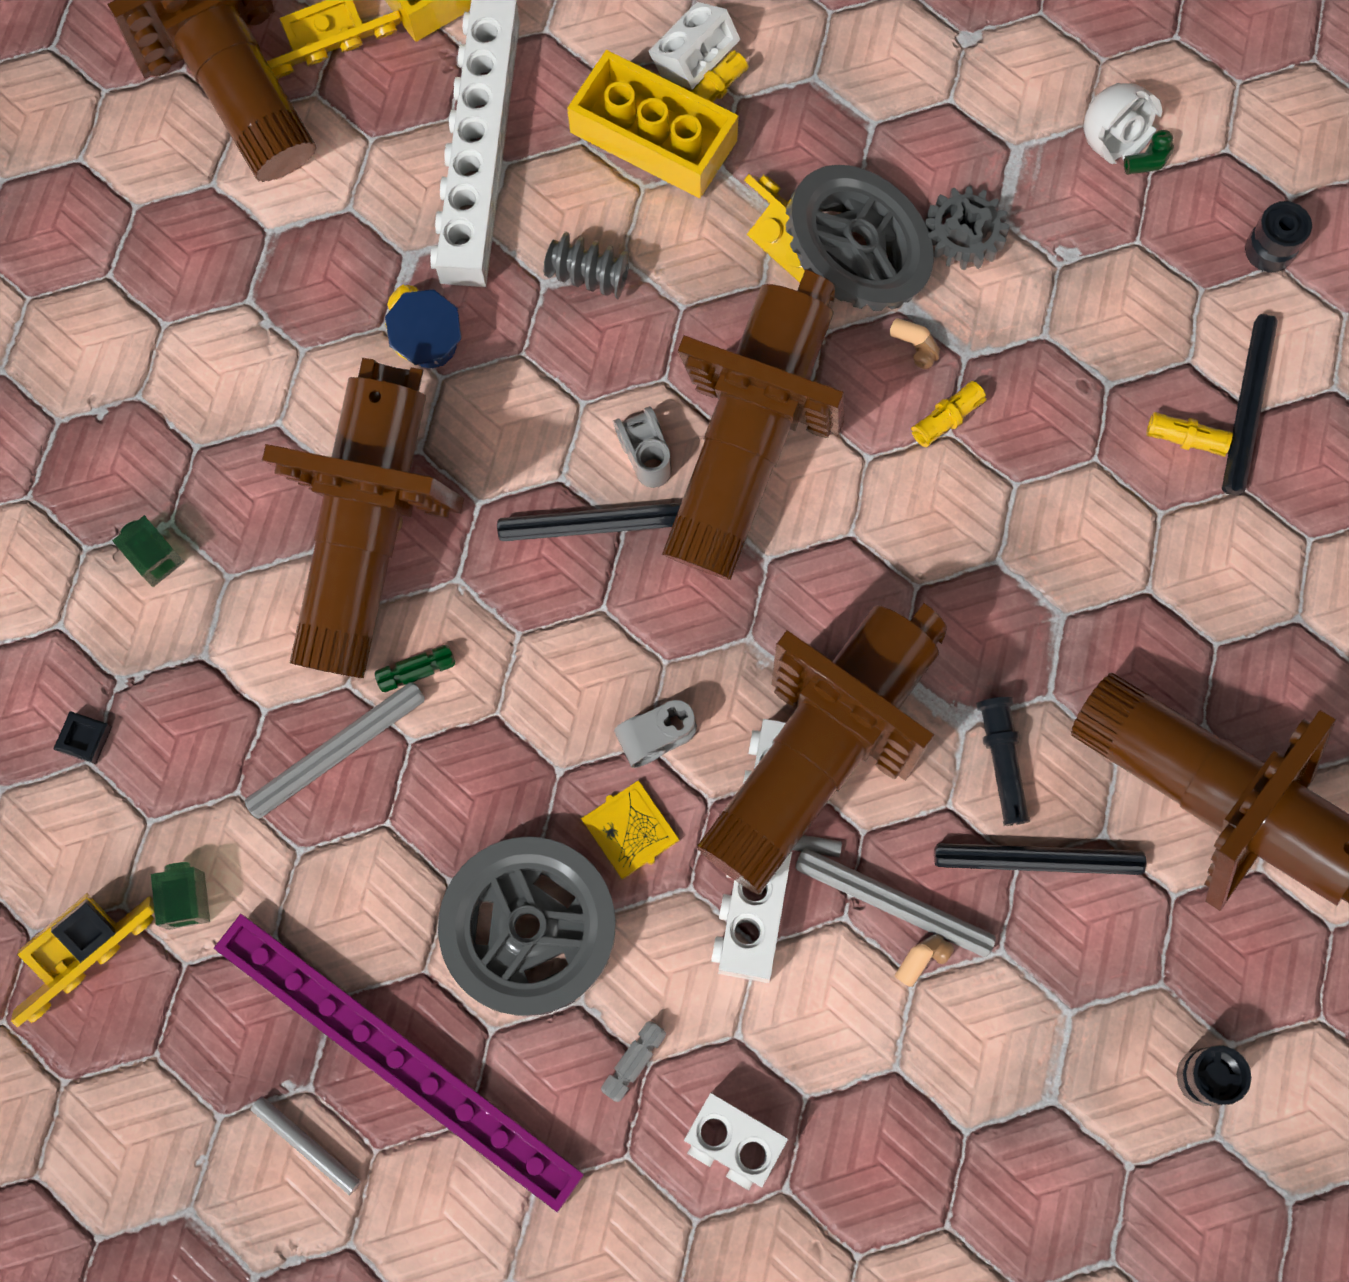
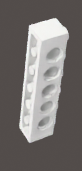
[711,719,792,983]

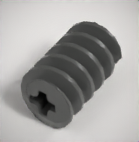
[543,231,629,299]

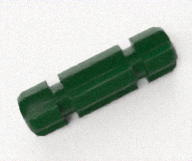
[374,645,455,692]

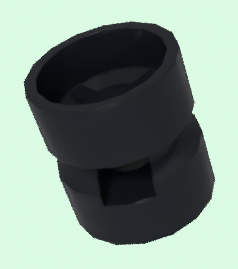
[1245,201,1313,272]
[1176,1045,1252,1106]

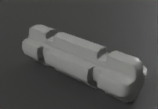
[601,1021,666,1102]

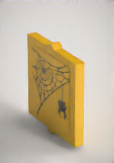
[581,780,679,880]

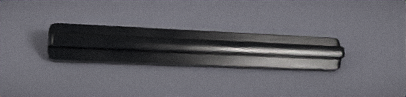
[1222,314,1278,496]
[497,503,681,542]
[934,843,1146,875]

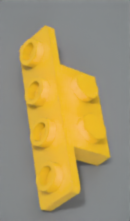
[267,0,401,79]
[744,174,805,283]
[11,893,156,1027]

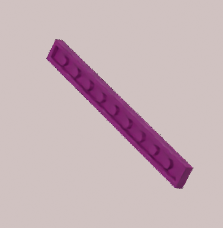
[213,913,585,1212]

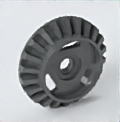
[785,165,934,311]
[438,837,616,1016]

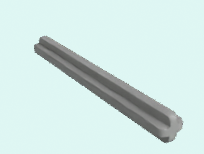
[244,682,425,819]
[796,849,996,957]

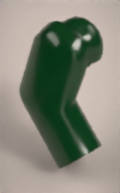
[1124,130,1174,175]

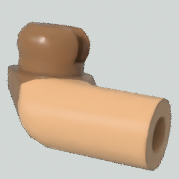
[890,318,939,369]
[895,934,954,987]

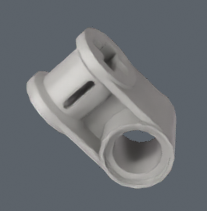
[613,406,671,488]
[614,700,697,768]

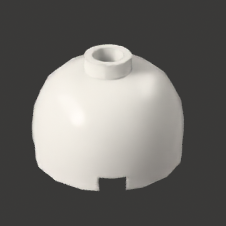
[1083,83,1162,164]

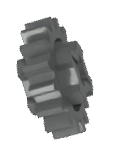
[925,186,1010,270]

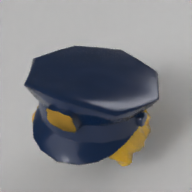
[385,284,462,369]

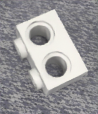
[648,2,741,89]
[684,1093,788,1190]

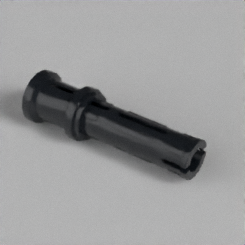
[976,697,1030,826]

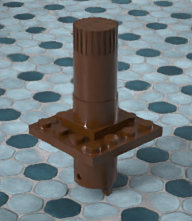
[107,0,317,182]
[662,269,844,580]
[262,357,464,678]
[696,603,947,895]
[1071,673,1349,911]

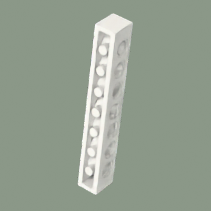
[430,0,520,287]

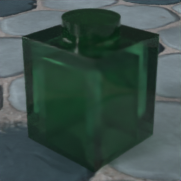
[112,515,185,587]
[151,862,210,930]

